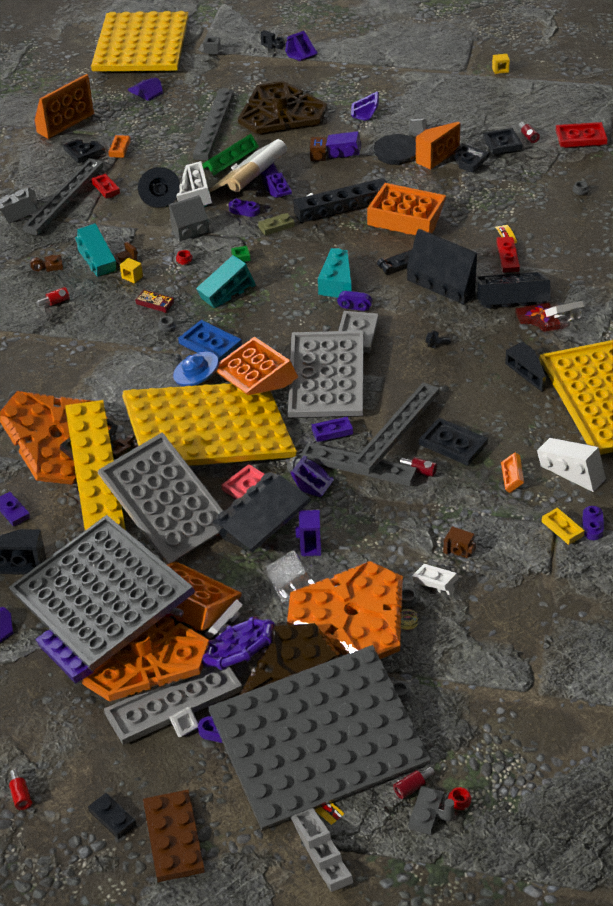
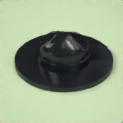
[138,167,180,208]

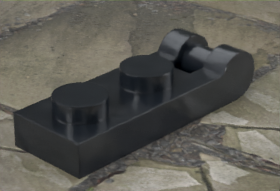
[377,249,412,275]

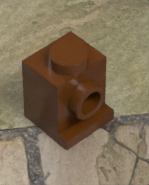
[443,526,476,558]

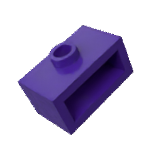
[326,131,362,158]
[296,510,321,556]

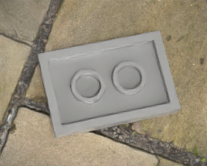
[338,311,378,353]

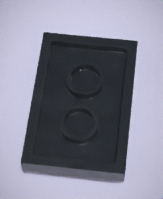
[419,418,488,466]

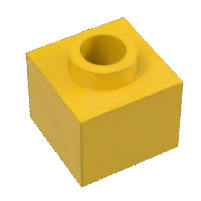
[492,54,510,74]
[120,258,143,284]

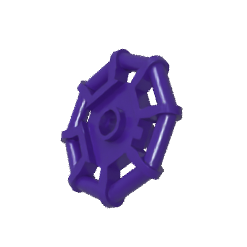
[202,617,275,670]

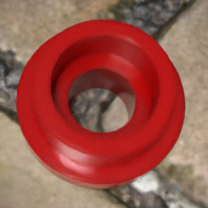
[176,250,193,265]
[448,787,472,810]

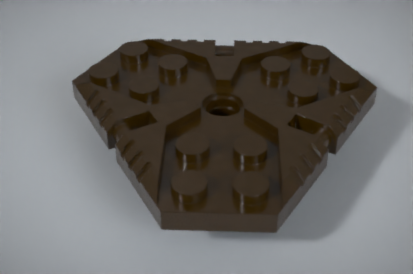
[238,81,327,134]
[240,623,340,695]

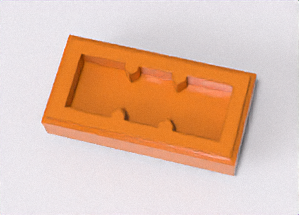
[108,135,131,158]
[501,452,524,493]

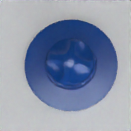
[173,352,219,386]

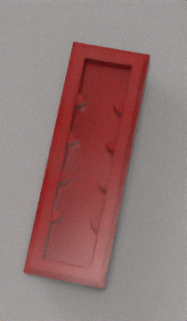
[496,237,520,273]

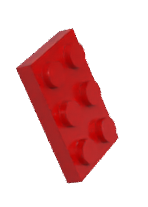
[555,122,607,148]

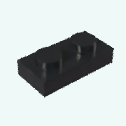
[88,793,136,839]

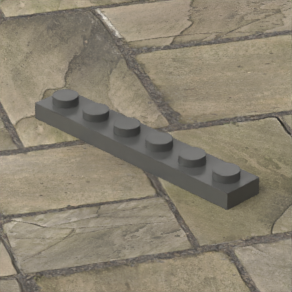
[301,443,417,486]

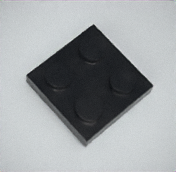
[483,128,523,154]

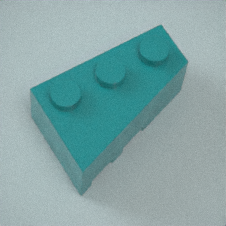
[75,223,116,277]
[318,248,351,298]
[196,255,256,308]

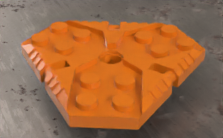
[0,391,111,485]
[287,561,403,659]
[81,616,210,702]

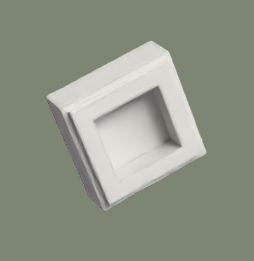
[169,707,198,737]

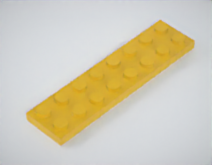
[65,400,126,530]

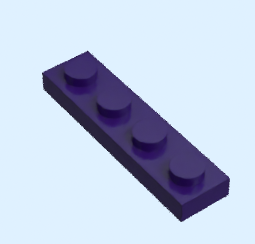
[35,630,94,684]

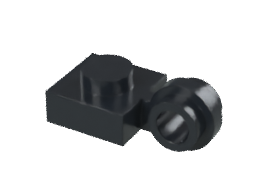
[261,30,285,49]

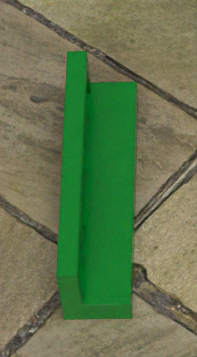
[202,134,259,176]

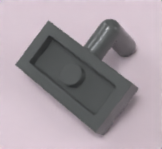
[408,786,454,835]

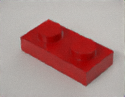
[92,174,120,199]

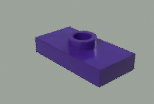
[0,492,30,527]

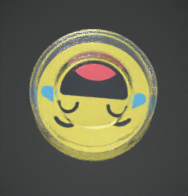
[400,609,418,630]

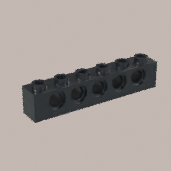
[293,178,387,223]

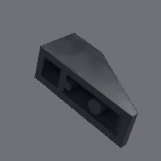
[505,341,546,392]

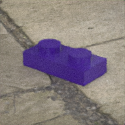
[311,417,353,442]

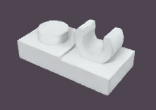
[545,301,584,321]
[412,564,458,595]
[205,599,243,639]

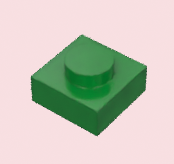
[231,246,250,262]

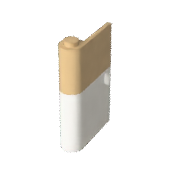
[209,139,287,192]

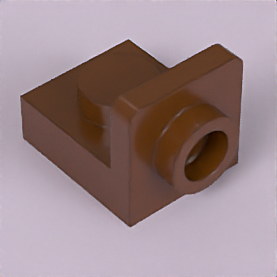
[114,242,138,269]

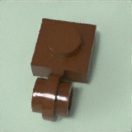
[30,254,63,272]
[112,434,138,460]

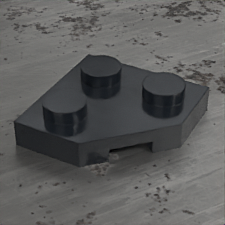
[63,139,105,163]
[454,143,489,173]

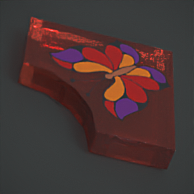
[515,303,560,332]

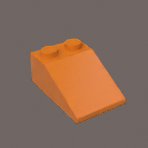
[416,122,461,170]

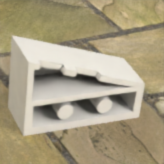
[176,161,212,206]

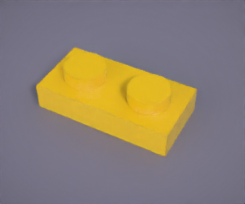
[542,508,585,545]

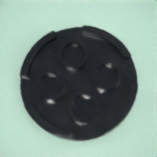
[374,134,416,165]

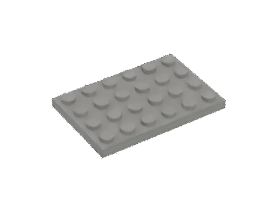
[288,331,364,417]
[98,432,223,565]

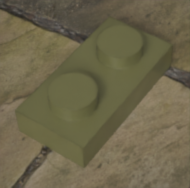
[258,213,295,236]

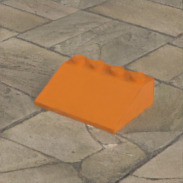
[35,74,94,139]
[367,183,446,235]
[216,337,298,395]
[167,561,242,631]

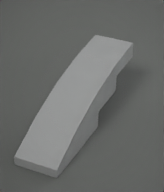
[291,808,353,892]

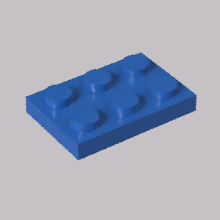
[178,320,242,362]

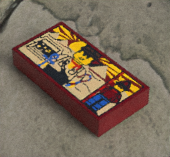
[135,290,174,313]

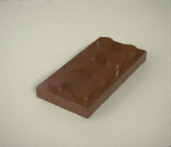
[143,790,205,883]

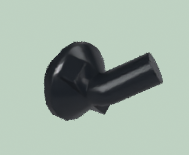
[425,330,451,348]

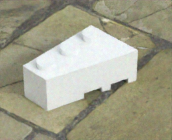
[537,438,606,492]

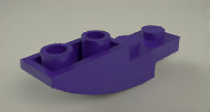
[261,163,292,197]

